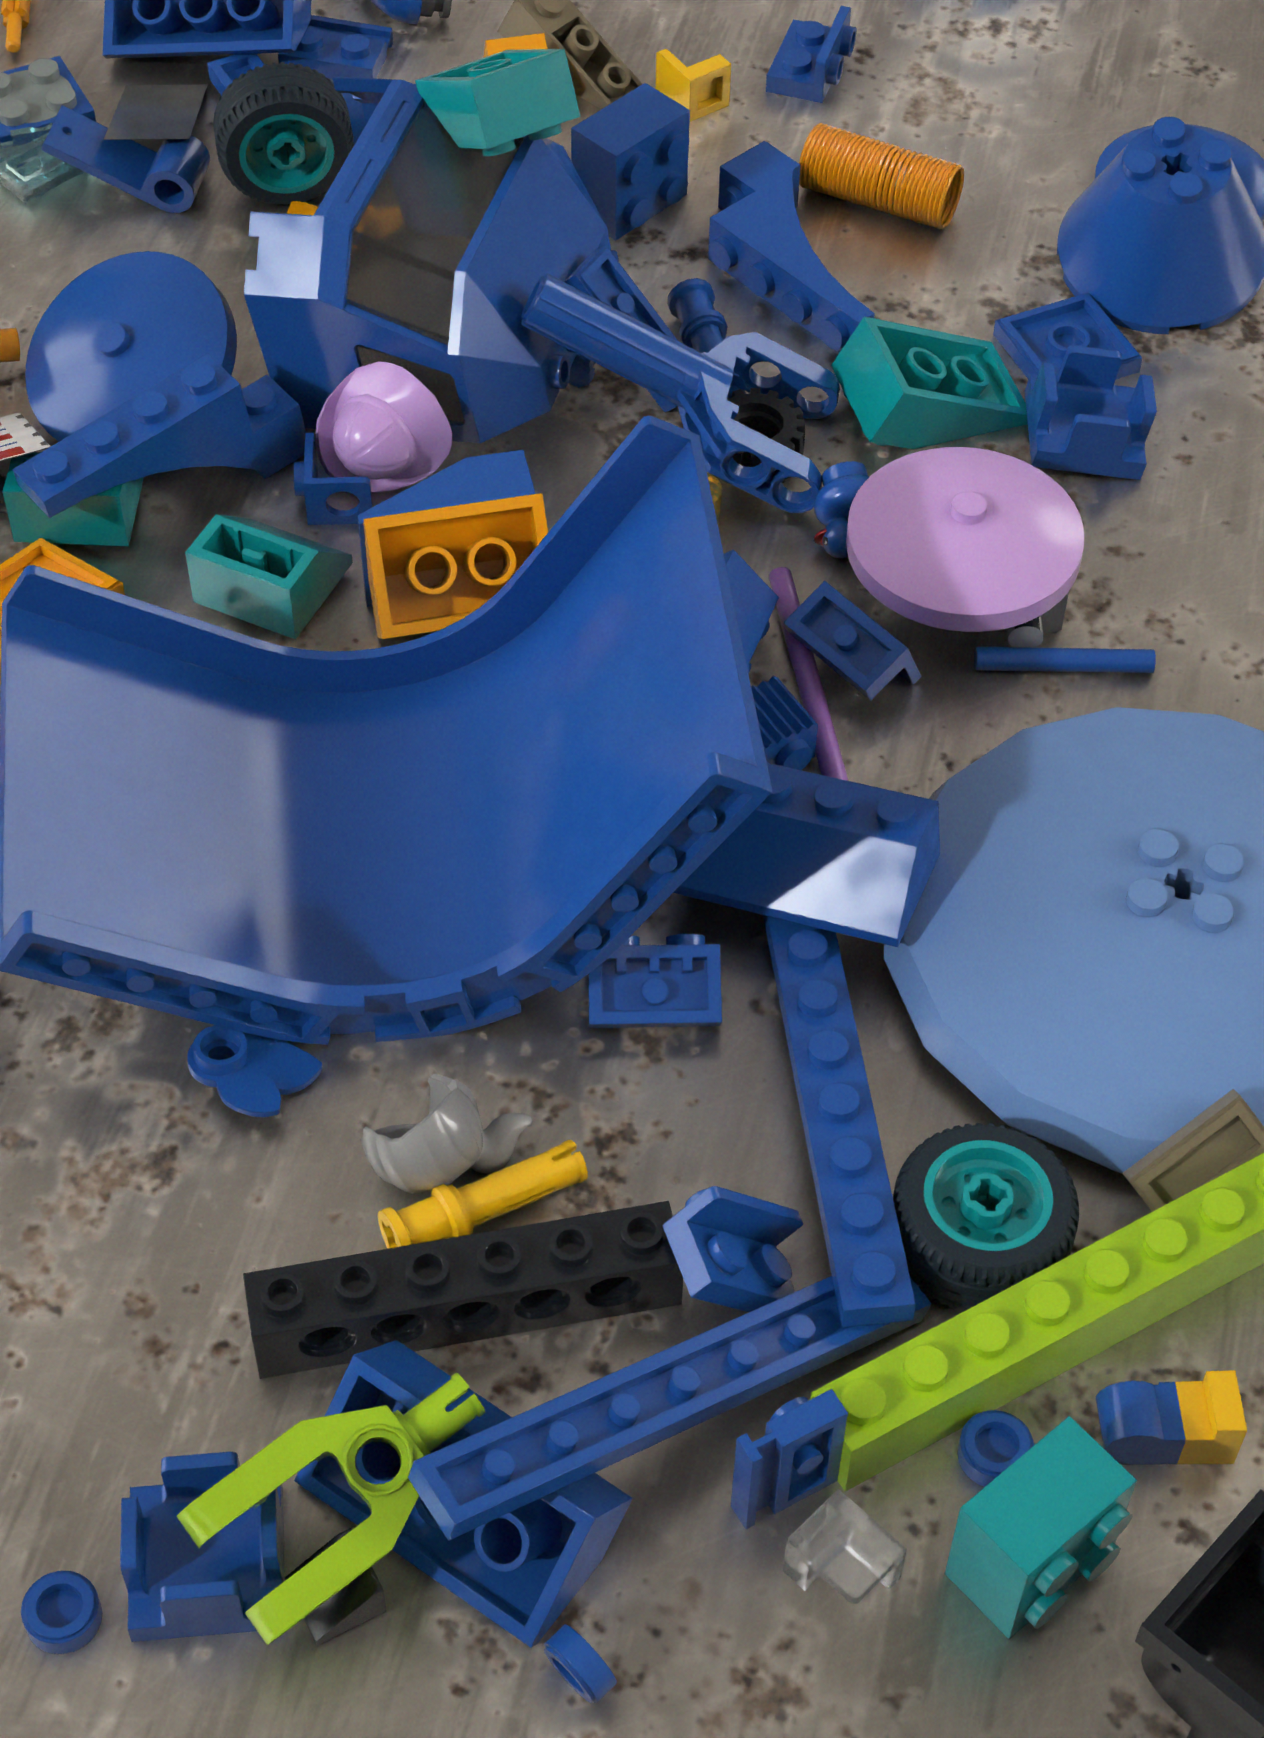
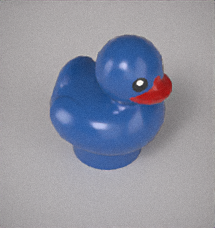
[814,461,869,559]

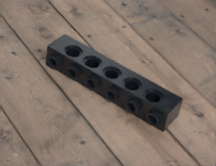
[243,1201,683,1379]

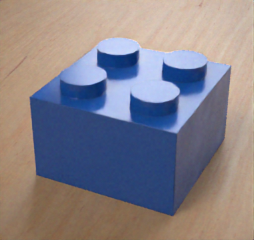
[571,83,690,241]

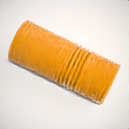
[799,123,964,230]

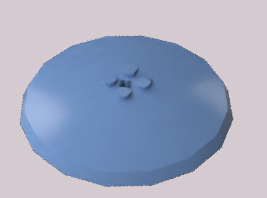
[884,707,1264,1173]

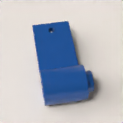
[41,105,210,213]

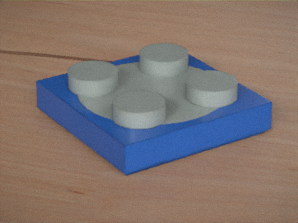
[0,56,96,152]

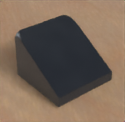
[284,1527,386,1646]

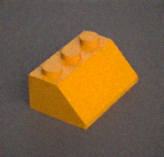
[363,493,548,639]

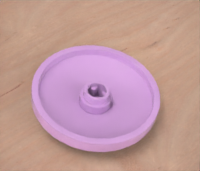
[846,447,1084,632]

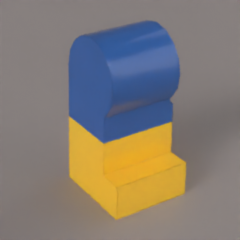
[1096,1370,1247,1465]

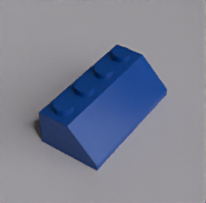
[103,0,312,59]
[673,763,940,947]
[294,1340,633,1648]

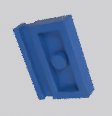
[278,15,393,79]
[731,1389,848,1529]

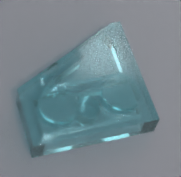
[0,123,84,203]

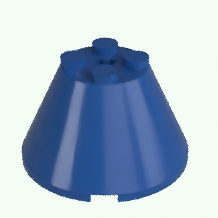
[1057,117,1264,334]

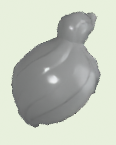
[360,1074,532,1194]

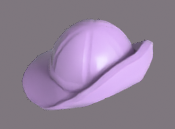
[315,361,452,493]

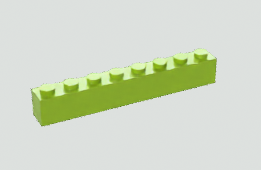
[810,1153,1264,1492]

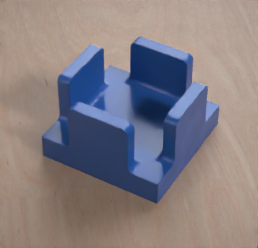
[1025,345,1157,480]
[120,1452,285,1642]

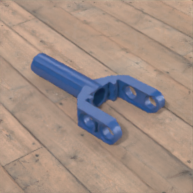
[521,273,840,513]

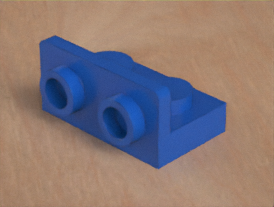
[766,6,857,103]
[588,934,722,1028]
[662,1186,803,1312]

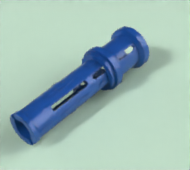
[667,278,746,398]

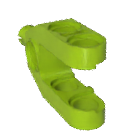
[176,1372,486,1645]

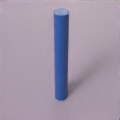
[974,647,1156,673]

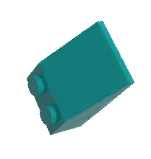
[831,316,1028,449]

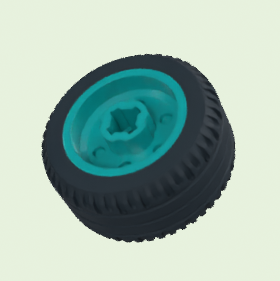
[213,62,354,205]
[893,1123,1079,1312]

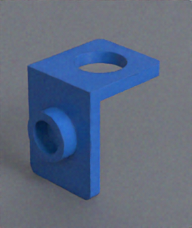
[294,433,372,525]

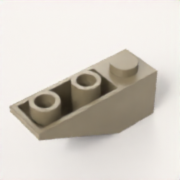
[497,0,642,109]

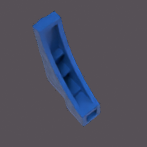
[708,141,875,353]
[12,353,306,518]

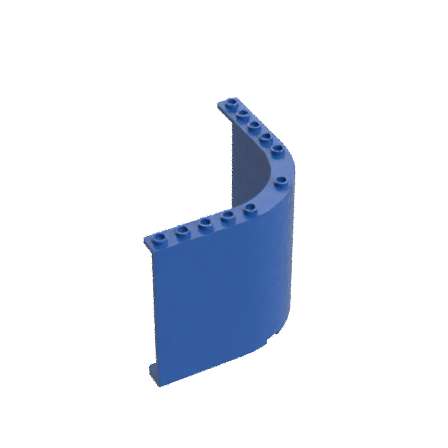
[0,416,773,1045]

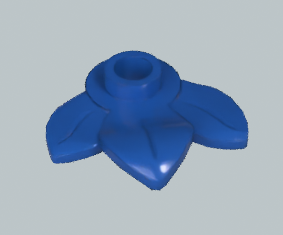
[187,1025,322,1117]

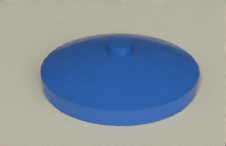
[25,251,237,442]

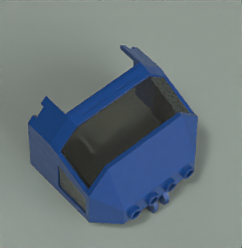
[244,77,619,444]

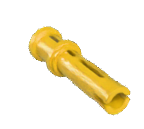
[378,1139,588,1249]

